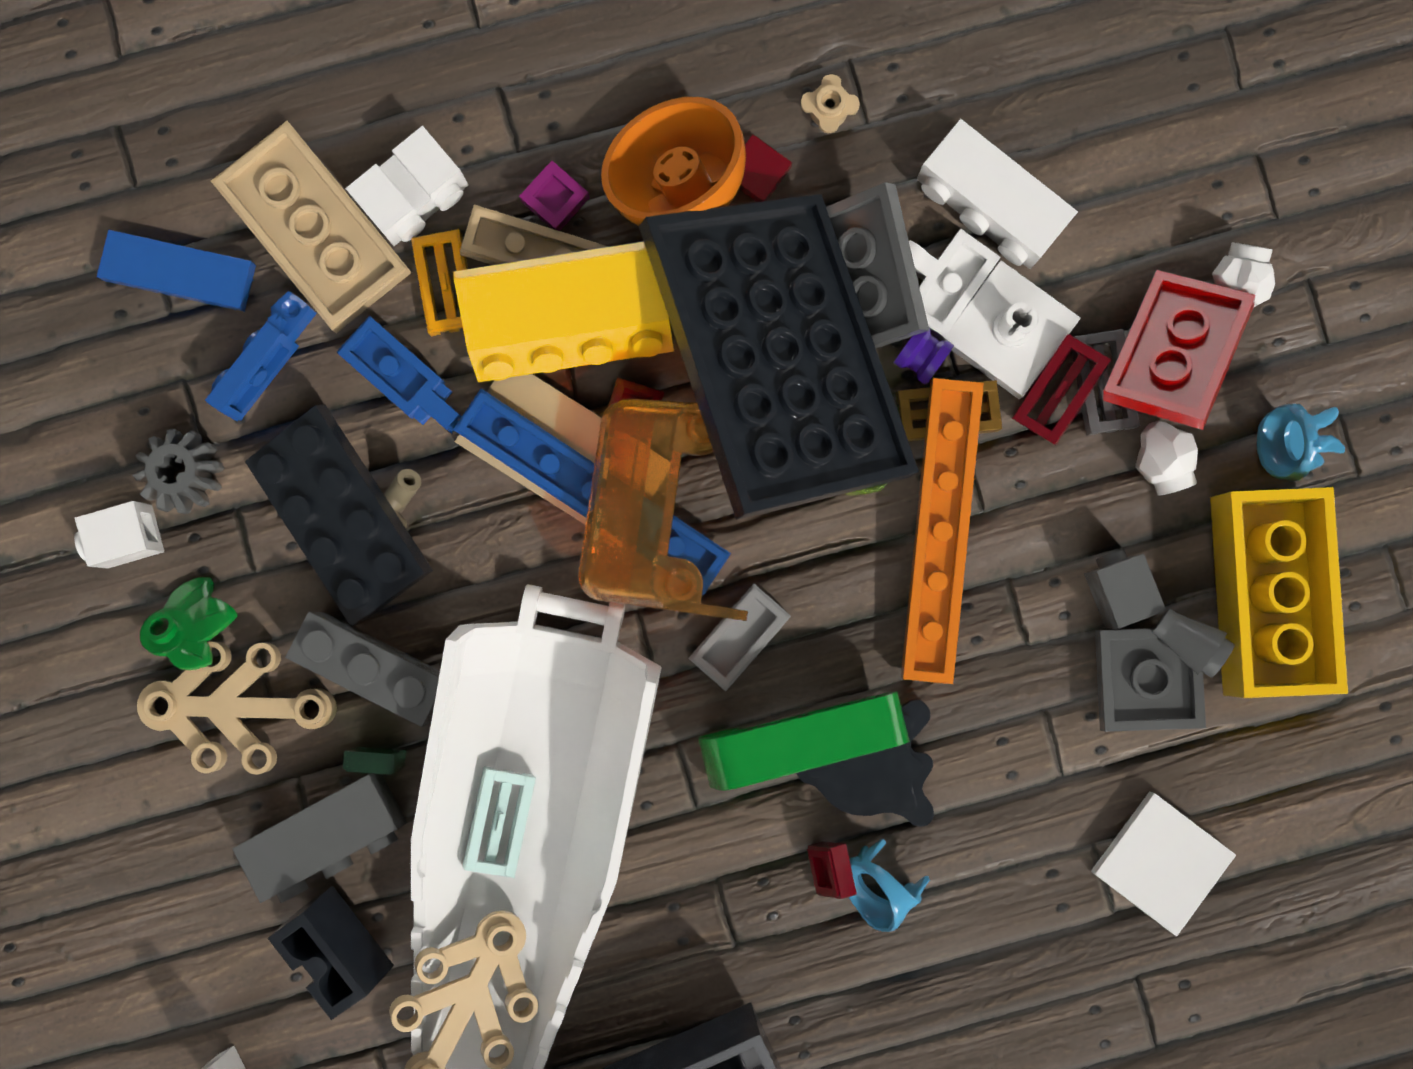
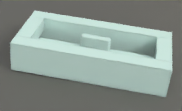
[462,766,536,878]

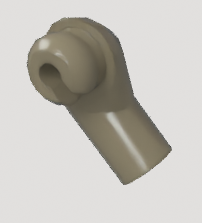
[384,469,422,529]

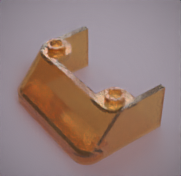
[579,399,748,621]

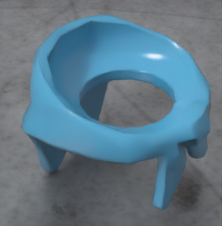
[1257,403,1345,482]
[849,839,930,932]

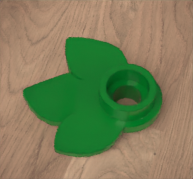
[140,577,238,670]

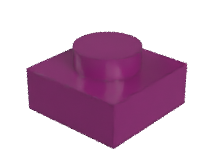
[519,161,590,231]

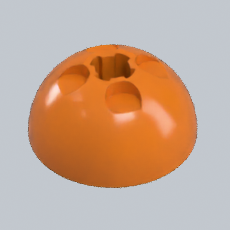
[601,97,746,226]

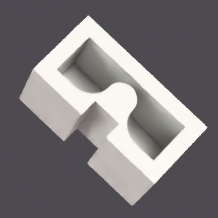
[345,125,468,246]

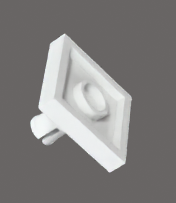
[942,261,1081,399]

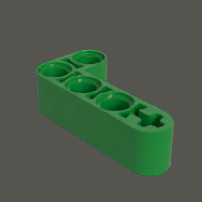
[698,691,910,791]

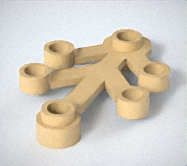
[137,642,337,775]
[389,910,538,1069]

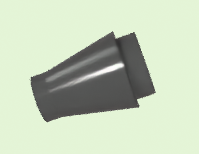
[1152,608,1235,678]

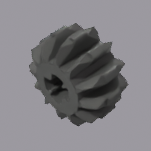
[132,429,225,514]

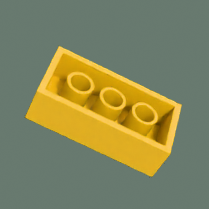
[1210,487,1348,698]

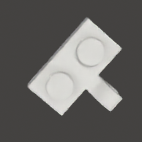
[909,229,1001,340]

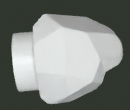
[1212,242,1275,308]
[1135,420,1198,495]

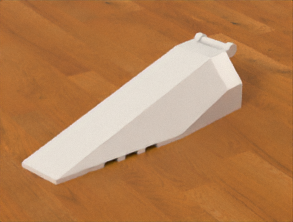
[411,584,662,1069]

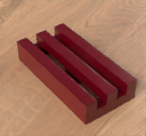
[1012,334,1111,446]

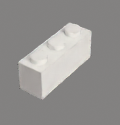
[917,119,1078,269]

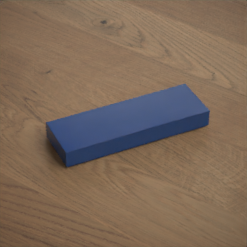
[97,230,256,312]

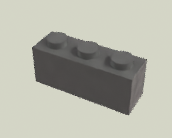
[285,612,440,727]
[232,770,408,903]

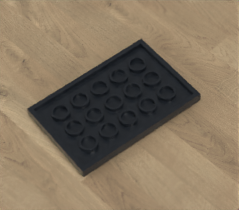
[639,194,919,520]

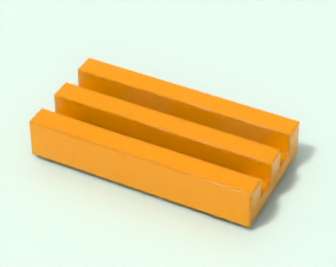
[411,229,468,337]

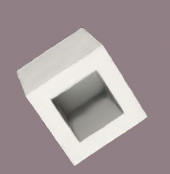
[74,501,165,568]

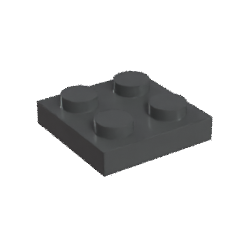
[1095,629,1206,732]

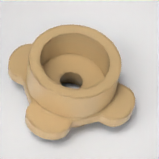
[801,74,860,133]

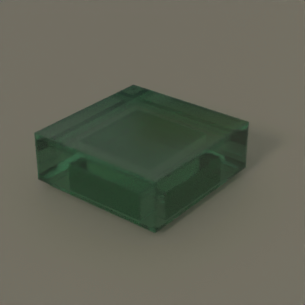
[343,747,406,775]

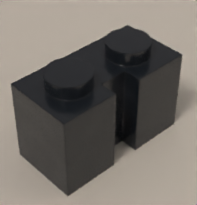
[267,886,394,1020]

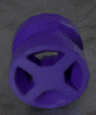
[893,328,954,385]

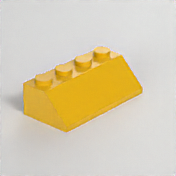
[453,241,674,382]

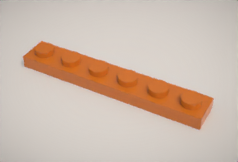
[901,378,984,684]

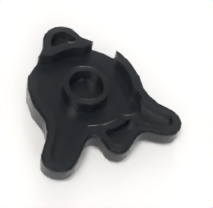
[796,699,934,827]

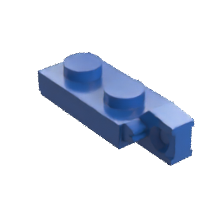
[205,291,317,421]
[337,315,462,434]

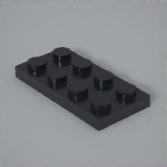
[245,405,433,627]

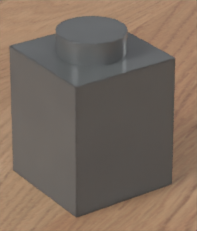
[1084,549,1166,629]

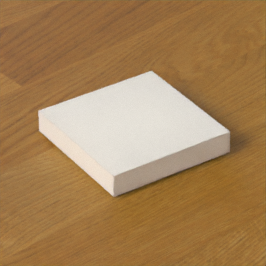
[1091,791,1236,936]

